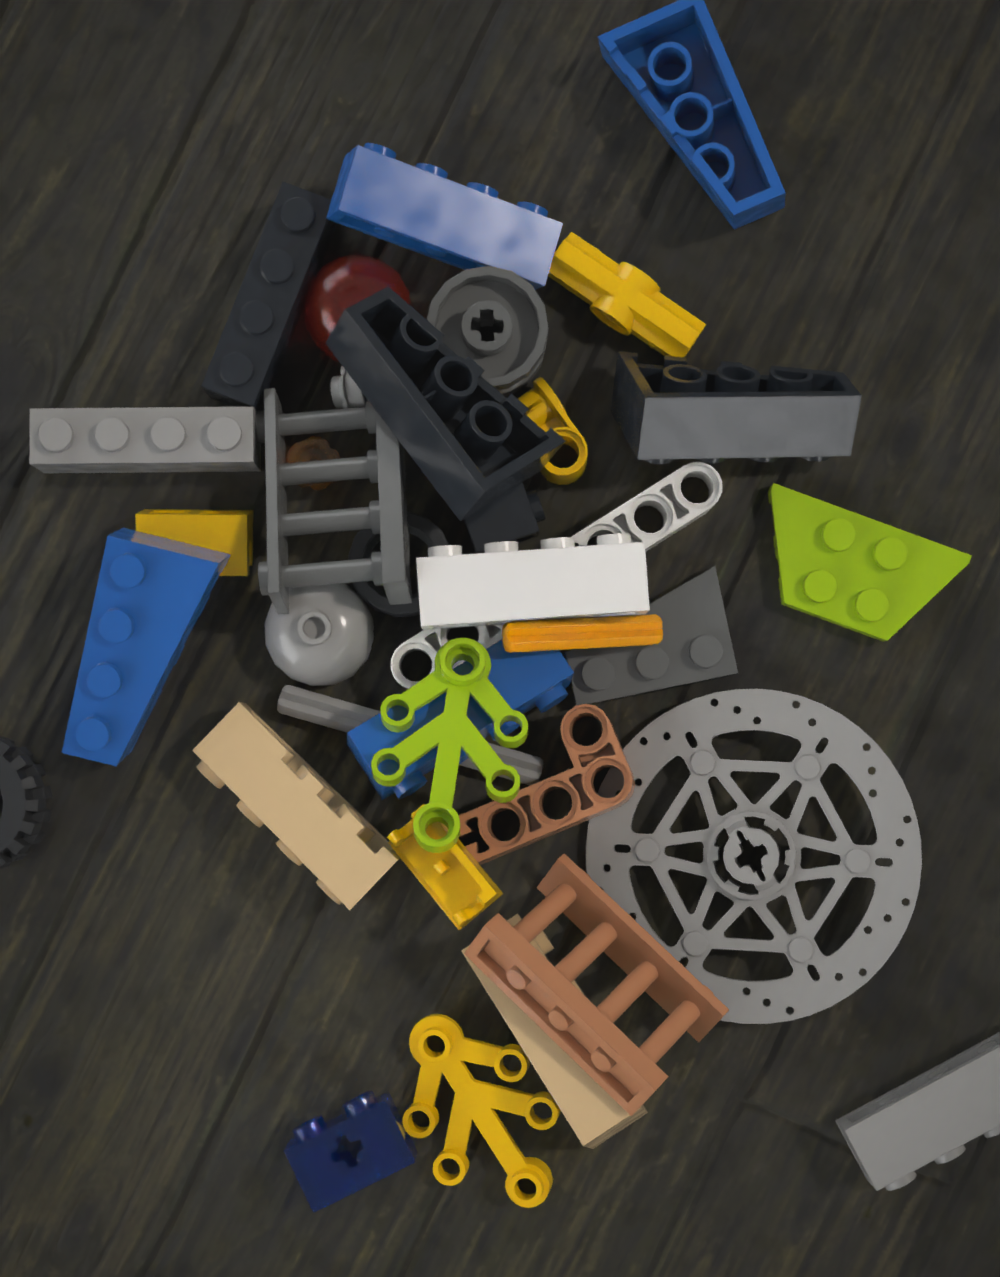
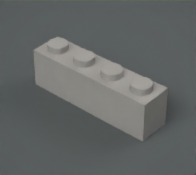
[29,407,261,473]
[835,1032,1000,1191]

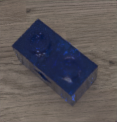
[284,1090,418,1213]

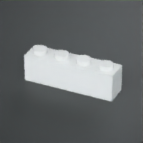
[416,533,650,630]

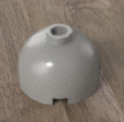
[264,583,374,686]

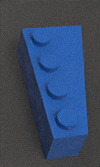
[598,0,786,230]
[62,528,231,766]

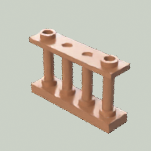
[464,854,729,1116]

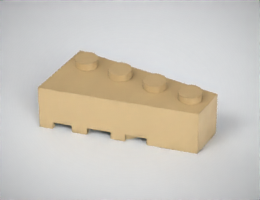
[192,702,400,910]
[461,914,648,1149]

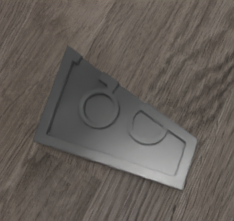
[565,566,738,706]

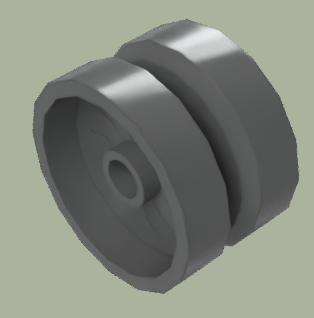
[427,266,549,398]

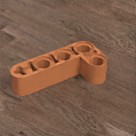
[459,704,635,865]

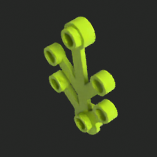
[371,638,528,853]

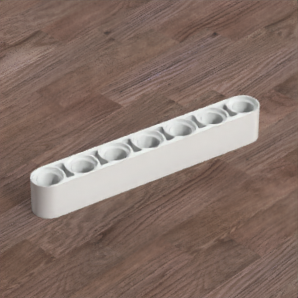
[391,462,722,689]

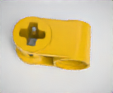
[518,377,588,485]

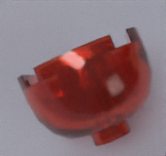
[303,253,412,362]

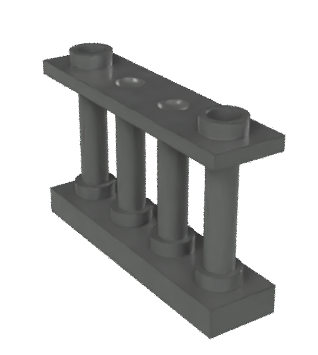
[256,388,412,615]

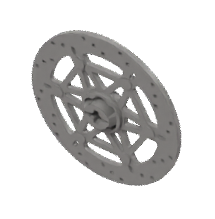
[586,689,922,1024]

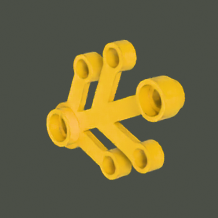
[402,1014,561,1208]

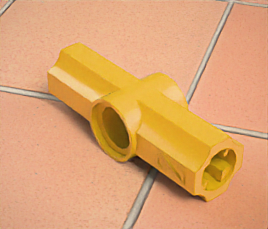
[548,232,706,357]

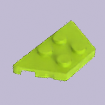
[768,483,972,642]

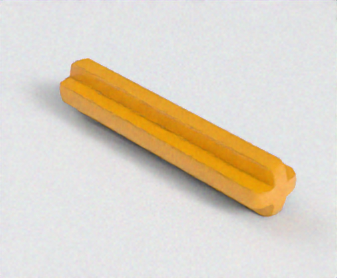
[502,614,663,653]

